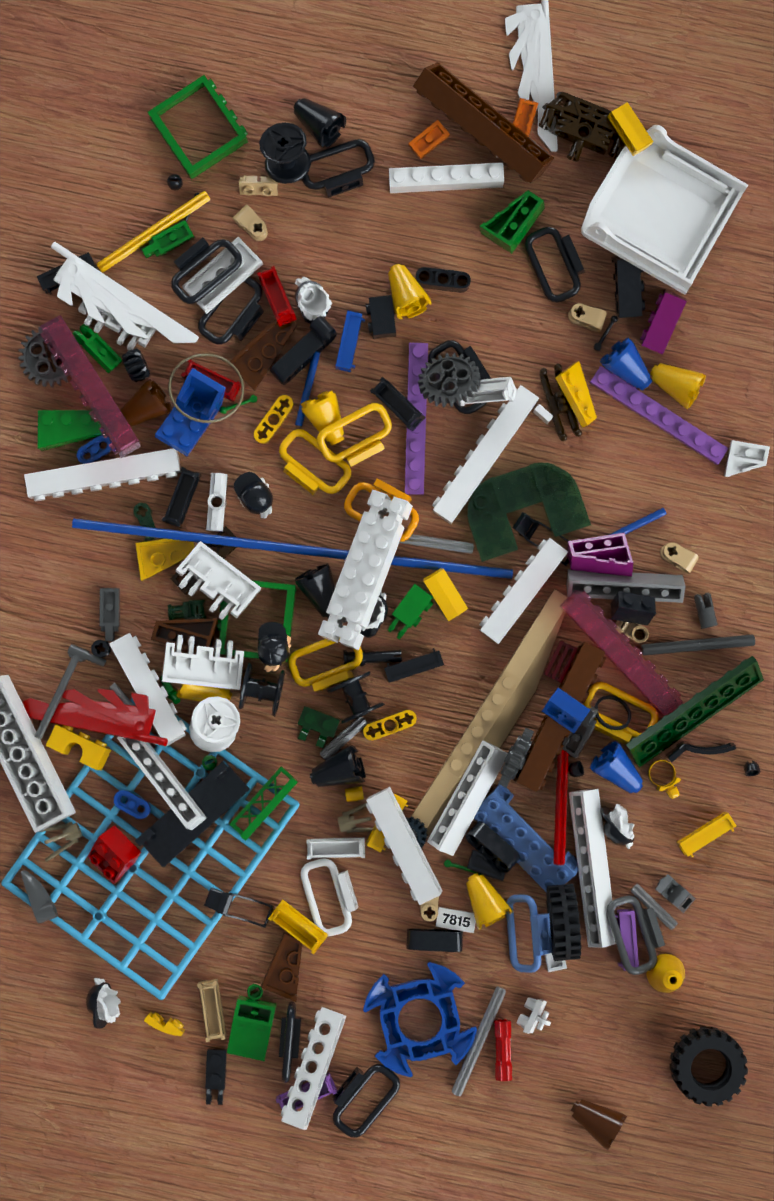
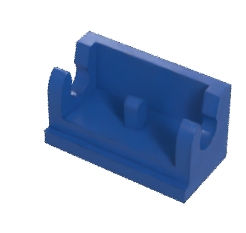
[542,688,590,733]

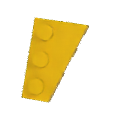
[555,361,597,428]
[135,539,195,581]

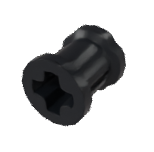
[91,640,111,657]

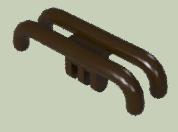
[540,364,582,441]

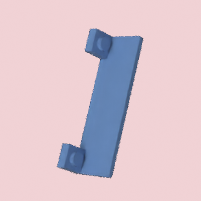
[474,784,578,893]

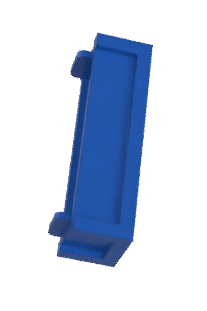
[335,310,365,373]

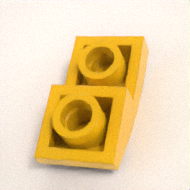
[144,1012,185,1036]

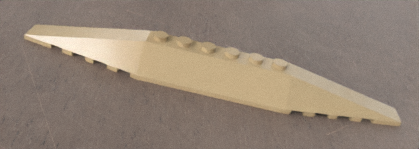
[411,589,571,836]

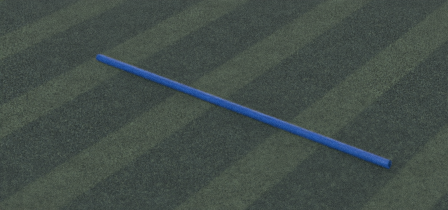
[72,518,513,579]

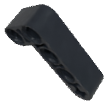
[270,316,337,385]

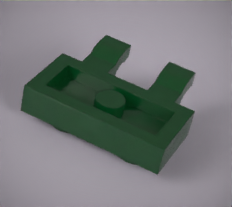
[298,706,340,748]

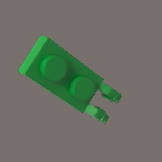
[72,324,122,374]

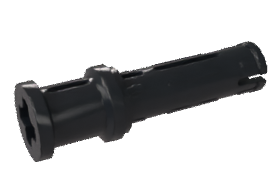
[343,649,402,666]

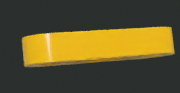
[254,395,294,444]
[363,710,417,741]

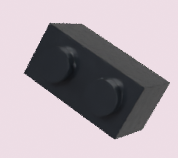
[366,295,396,339]
[611,591,656,626]

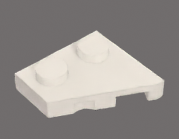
[724,440,770,477]

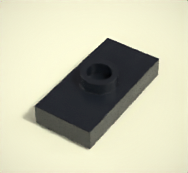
[466,850,506,882]

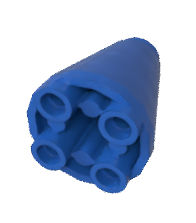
[600,337,652,391]

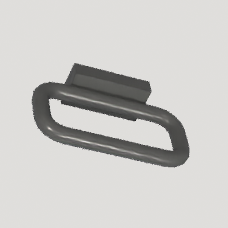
[607,895,665,975]

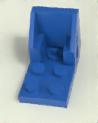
[155,368,226,457]

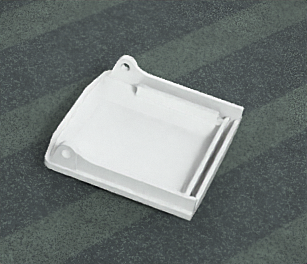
[581,125,748,295]

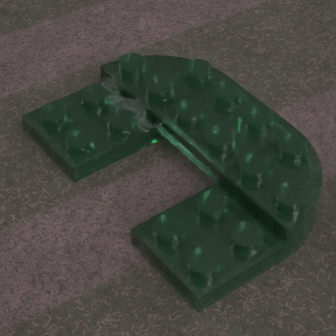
[467,463,591,562]

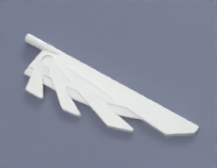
[505,0,558,152]
[51,242,199,343]

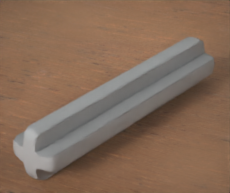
[320,716,367,760]
[631,884,678,930]

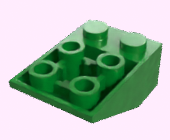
[227,995,277,1061]

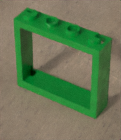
[147,75,248,180]
[217,580,297,662]

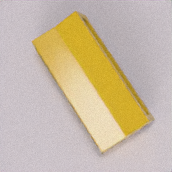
[607,102,653,156]
[424,568,468,621]

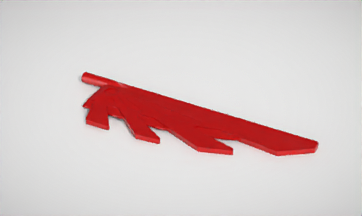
[22,689,168,746]

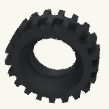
[546,884,581,961]

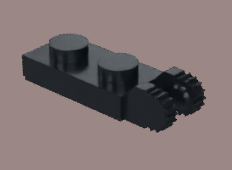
[205,1049,227,1105]

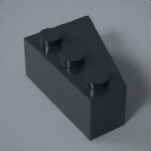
[611,256,645,318]

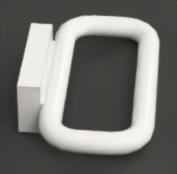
[300,858,359,937]

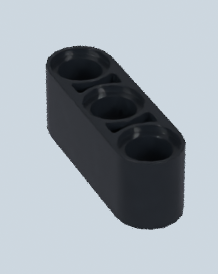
[415,267,471,293]
[466,821,520,873]
[406,928,463,952]

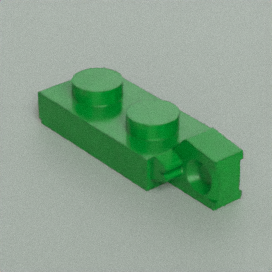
[142,220,195,259]

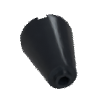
[294,98,346,148]
[294,563,335,619]
[310,745,366,787]

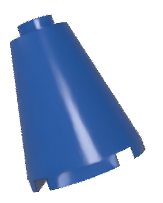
[590,741,643,794]

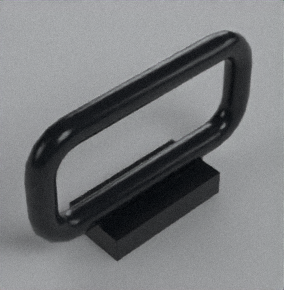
[302,139,375,198]
[525,226,585,303]
[171,237,242,304]
[198,276,264,345]
[428,340,492,414]
[279,1001,301,1083]
[333,1064,400,1138]

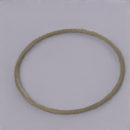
[168,353,244,423]

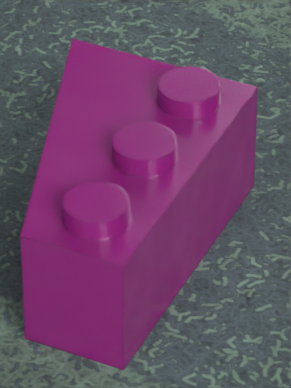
[640,289,687,355]
[567,533,633,577]

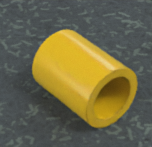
[345,786,364,802]

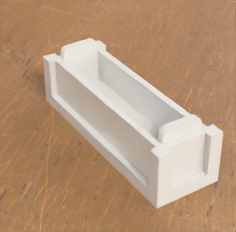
[460,377,517,406]
[307,837,365,860]

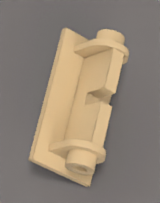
[239,175,278,196]

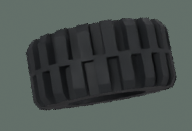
[670,1026,748,1107]

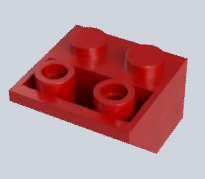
[87,825,141,884]

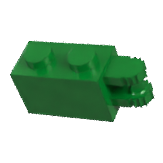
[387,584,433,640]

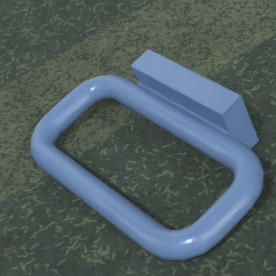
[506,895,552,973]

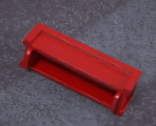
[257,266,297,327]
[181,359,241,402]

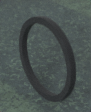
[594,695,631,730]

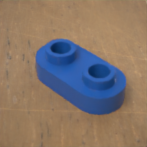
[77,435,113,464]
[114,790,151,819]

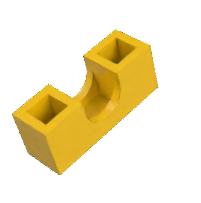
[46,725,111,771]

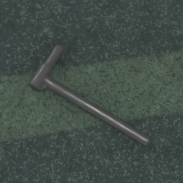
[34,644,106,740]

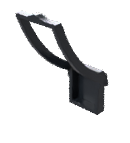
[512,512,569,566]
[666,741,736,762]
[204,887,274,928]

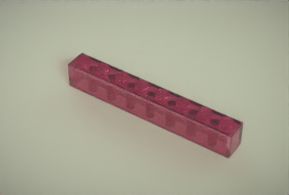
[40,315,141,458]
[560,590,683,716]

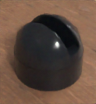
[167,174,183,191]
[744,760,761,777]
[568,761,584,777]

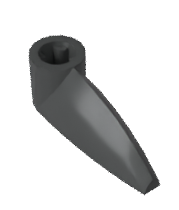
[21,870,58,924]

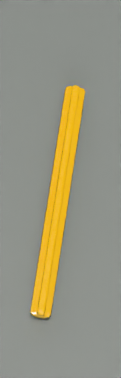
[97,191,210,273]

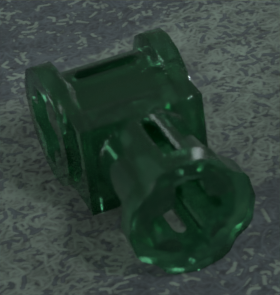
[133,503,156,542]
[168,600,207,620]

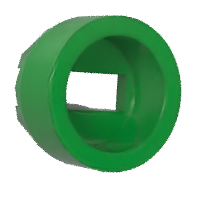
[202,755,218,771]
[247,984,263,1000]

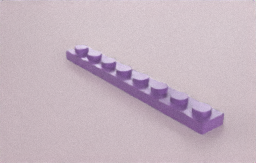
[405,343,428,495]
[590,366,729,465]

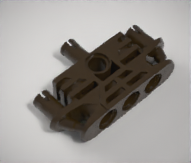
[539,92,625,162]

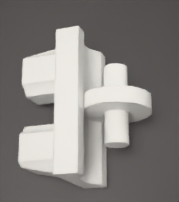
[516,997,551,1034]

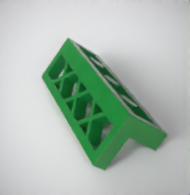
[229,766,299,841]

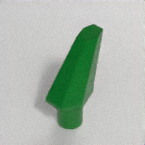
[160,676,181,704]

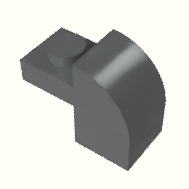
[656,874,696,913]

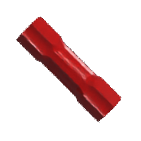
[494,1019,512,1081]

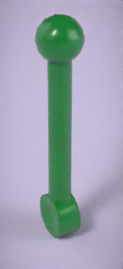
[220,395,258,414]
[444,860,482,875]

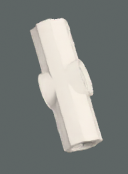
[206,473,228,532]

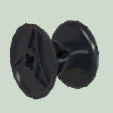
[259,122,311,184]
[239,663,285,717]
[327,671,385,724]

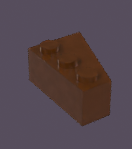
[151,618,219,653]

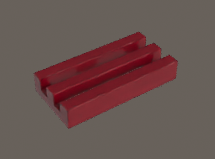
[543,640,578,683]

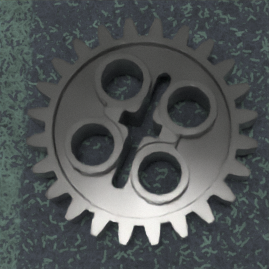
[18,325,81,388]
[418,353,481,408]
[498,728,534,788]

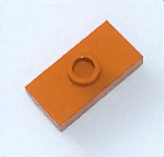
[513,98,539,137]

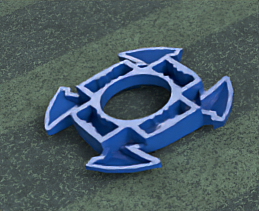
[363,962,477,1077]

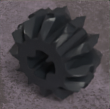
[122,348,150,382]

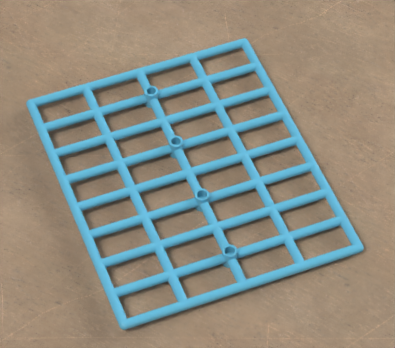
[1,698,300,1000]

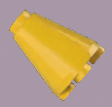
[301,390,344,445]

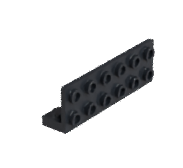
[135,760,250,867]

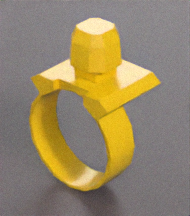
[648,760,681,799]

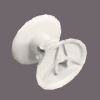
[189,697,240,753]

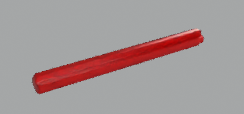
[553,750,569,866]

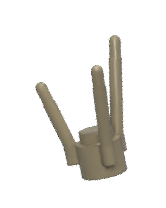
[338,802,373,833]
[39,822,82,862]

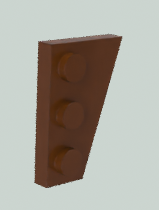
[261,933,302,1002]

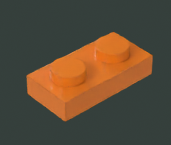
[408,120,450,160]

